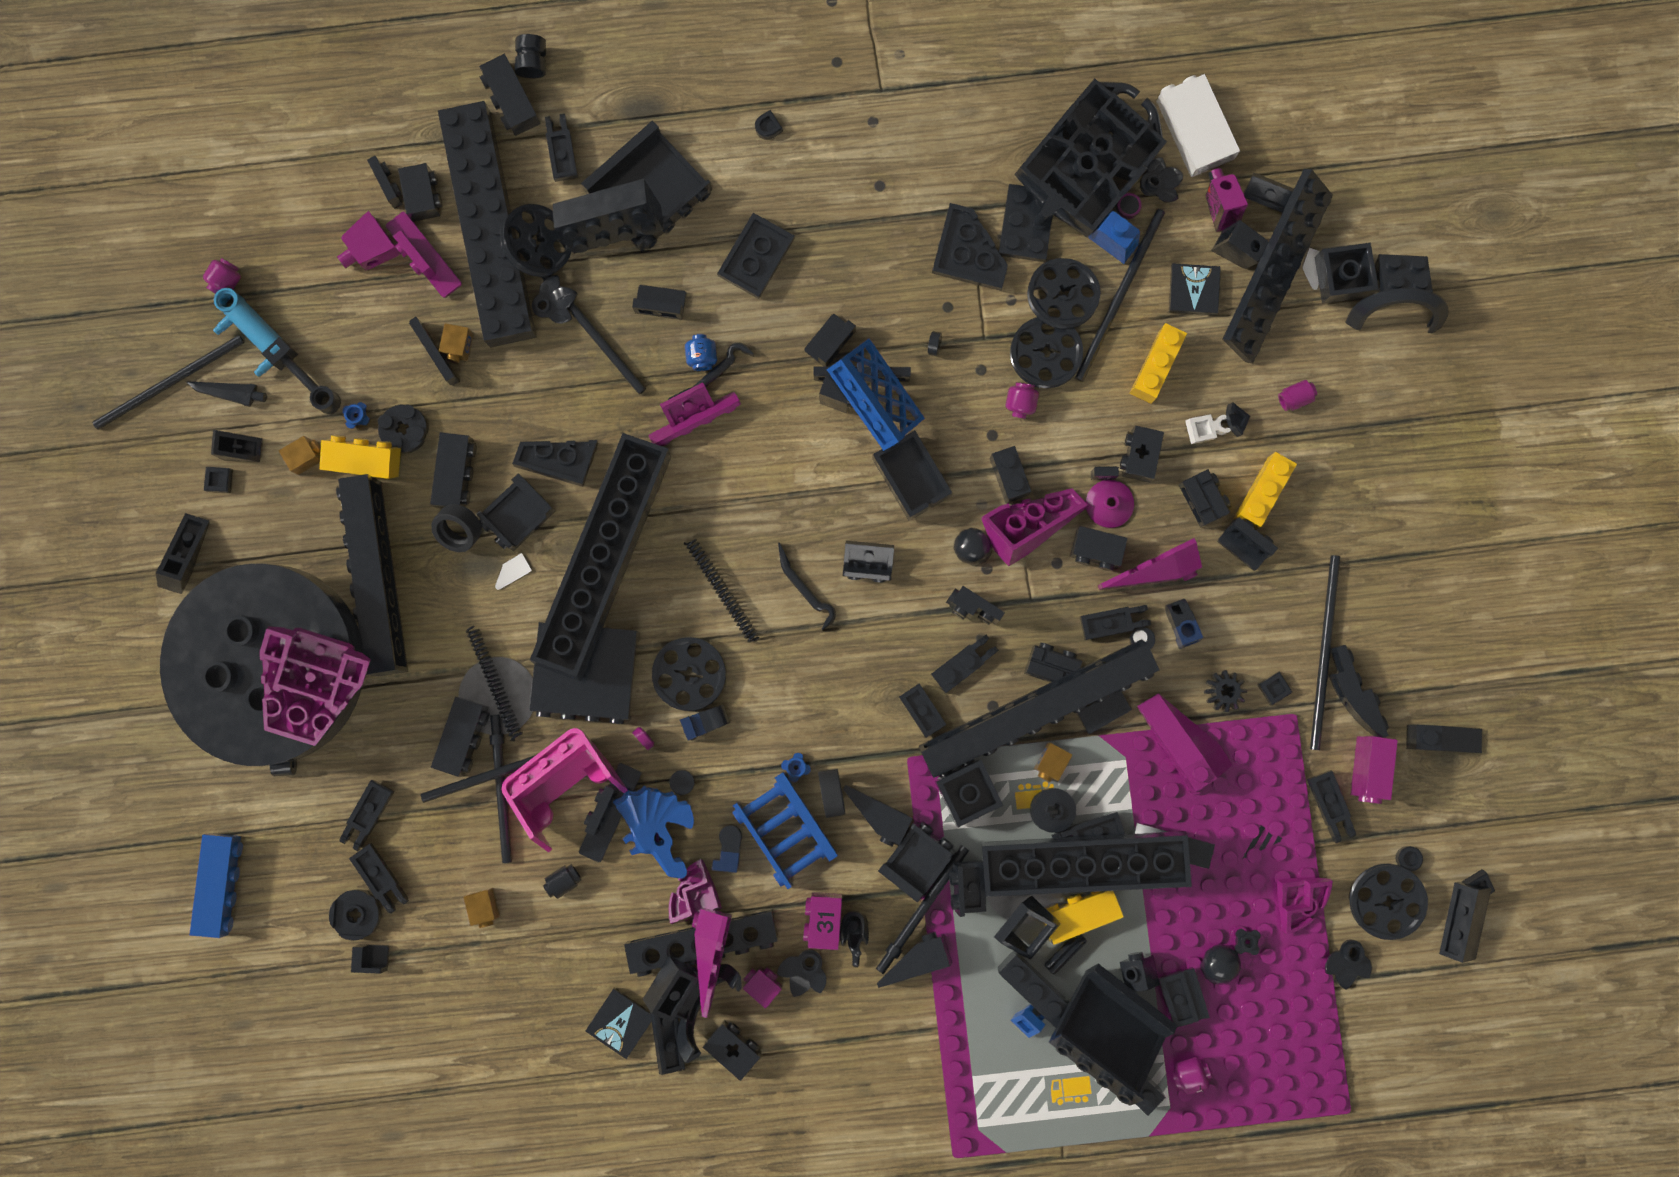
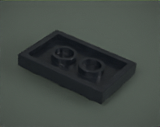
[998,184,1053,263]
[717,213,795,299]

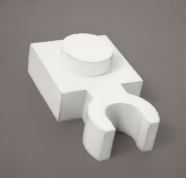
[1185,414,1231,444]

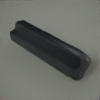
[1045,934,1087,975]

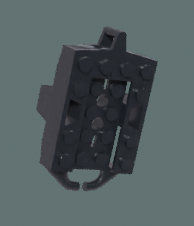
[1014,78,1167,237]

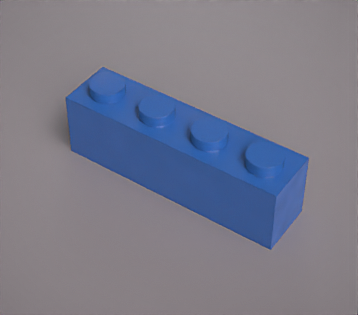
[189,833,243,938]

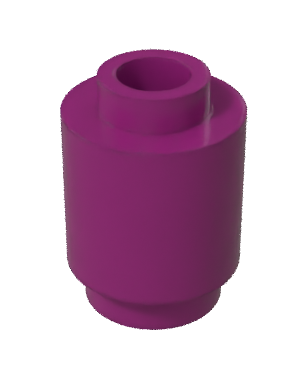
[1278,380,1317,411]

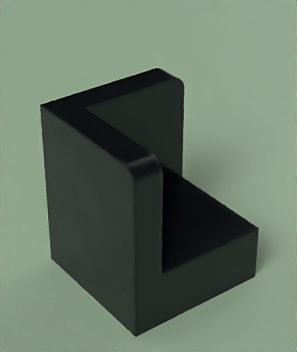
[351,944,389,974]

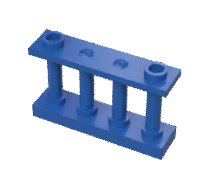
[732,772,838,889]

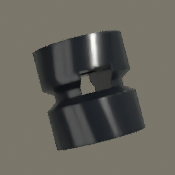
[515,34,546,79]

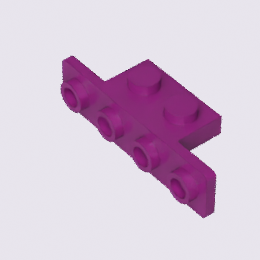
[386,212,462,298]
[649,382,741,446]

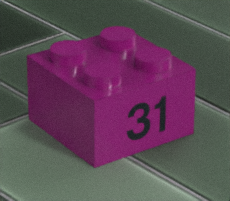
[803,892,842,950]

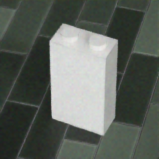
[1156,74,1240,177]

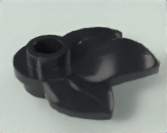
[1140,157,1183,202]
[532,275,578,324]
[1325,939,1372,990]
[777,949,827,997]

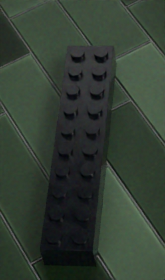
[437,101,537,348]
[530,433,671,682]

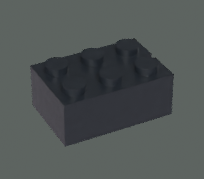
[872,430,952,521]

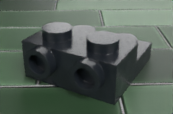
[946,586,1005,625]

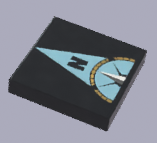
[1169,263,1220,315]
[585,987,652,1059]

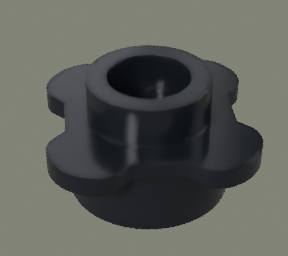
[1234,929,1261,955]

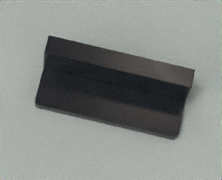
[1439,882,1491,963]

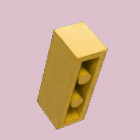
[1129,323,1187,404]
[319,435,401,479]
[1233,452,1297,530]
[1043,891,1124,945]

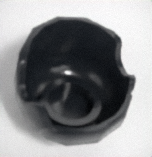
[953,528,992,566]
[1200,944,1241,985]

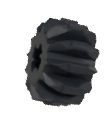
[1204,670,1247,712]

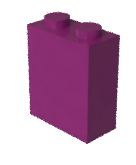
[1350,736,1398,804]

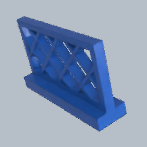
[827,338,925,451]

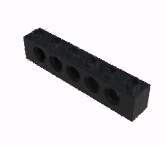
[624,909,779,977]

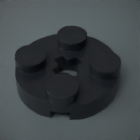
[378,404,429,454]
[329,889,381,941]

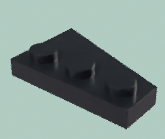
[512,440,598,487]

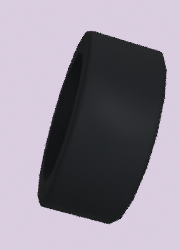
[431,504,482,552]
[818,769,846,818]

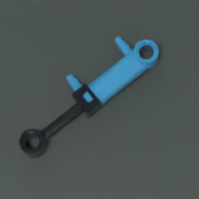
[213,288,341,414]

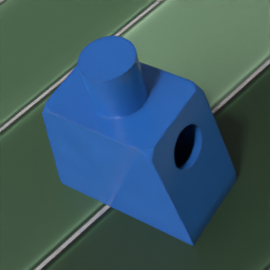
[1088,211,1140,264]

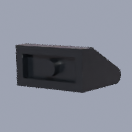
[994,896,1060,960]

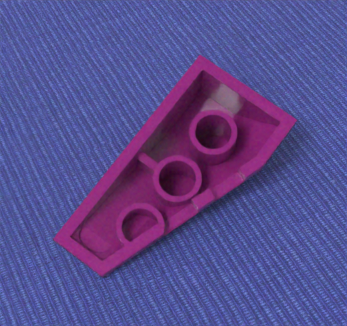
[981,488,1088,566]
[1098,538,1202,590]
[1137,693,1232,792]

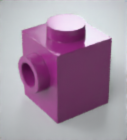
[743,966,783,1009]

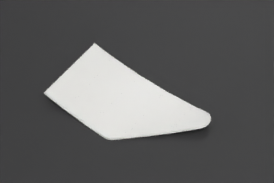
[1303,248,1320,290]
[495,553,532,590]

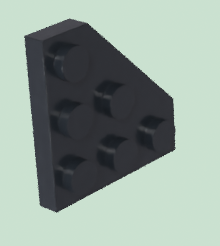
[932,203,1008,291]

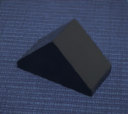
[211,430,262,462]

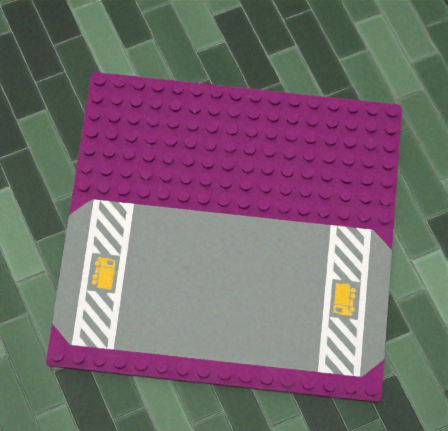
[907,714,1351,1158]

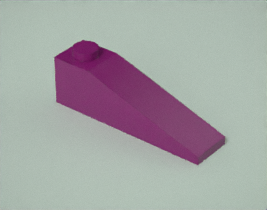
[692,908,732,1018]

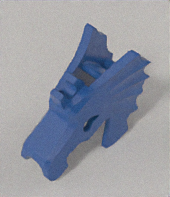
[613,786,694,879]

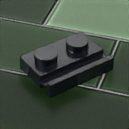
[1159,967,1210,1028]

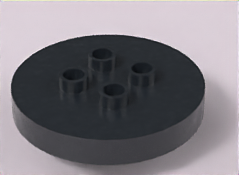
[160,563,364,766]

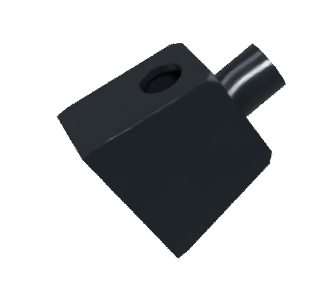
[1211,220,1269,269]

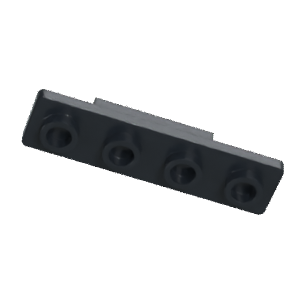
[579,763,642,862]

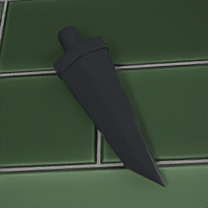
[185,381,267,407]

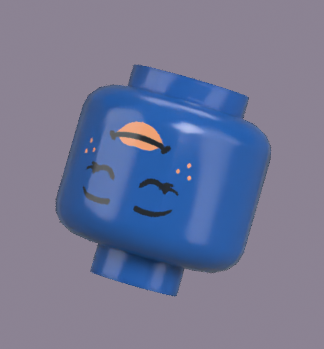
[685,334,717,371]

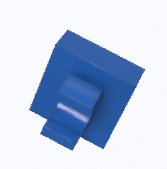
[1010,1004,1045,1038]

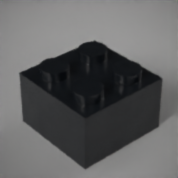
[1314,242,1379,304]
[935,760,1004,827]

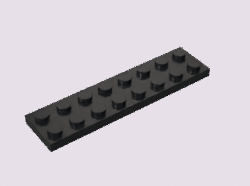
[1222,169,1333,363]

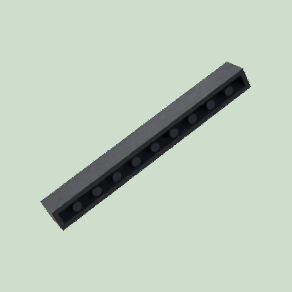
[919,639,1160,778]

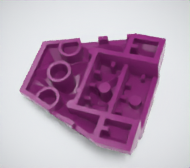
[260,627,371,746]

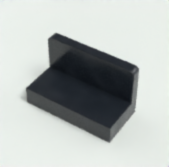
[632,285,686,320]
[804,314,856,366]

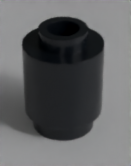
[543,864,582,899]

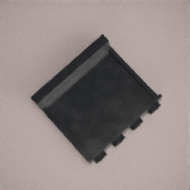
[581,120,712,253]
[529,622,640,724]
[1049,963,1178,1106]

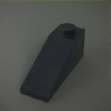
[156,513,210,594]
[1406,724,1482,753]
[843,784,913,847]
[877,931,953,988]

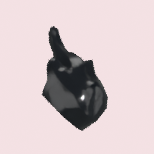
[839,910,869,968]

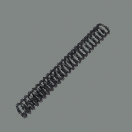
[684,539,759,643]
[466,625,523,741]

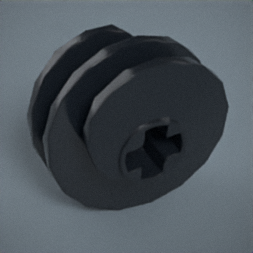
[1030,788,1076,833]

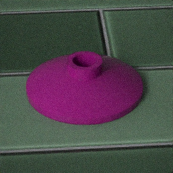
[1085,480,1134,528]

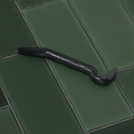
[668,342,754,400]
[778,542,836,631]

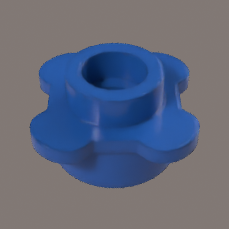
[343,402,370,429]
[781,753,811,782]

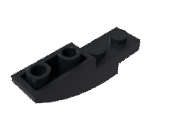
[1328,645,1389,737]

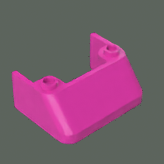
[502,728,628,853]

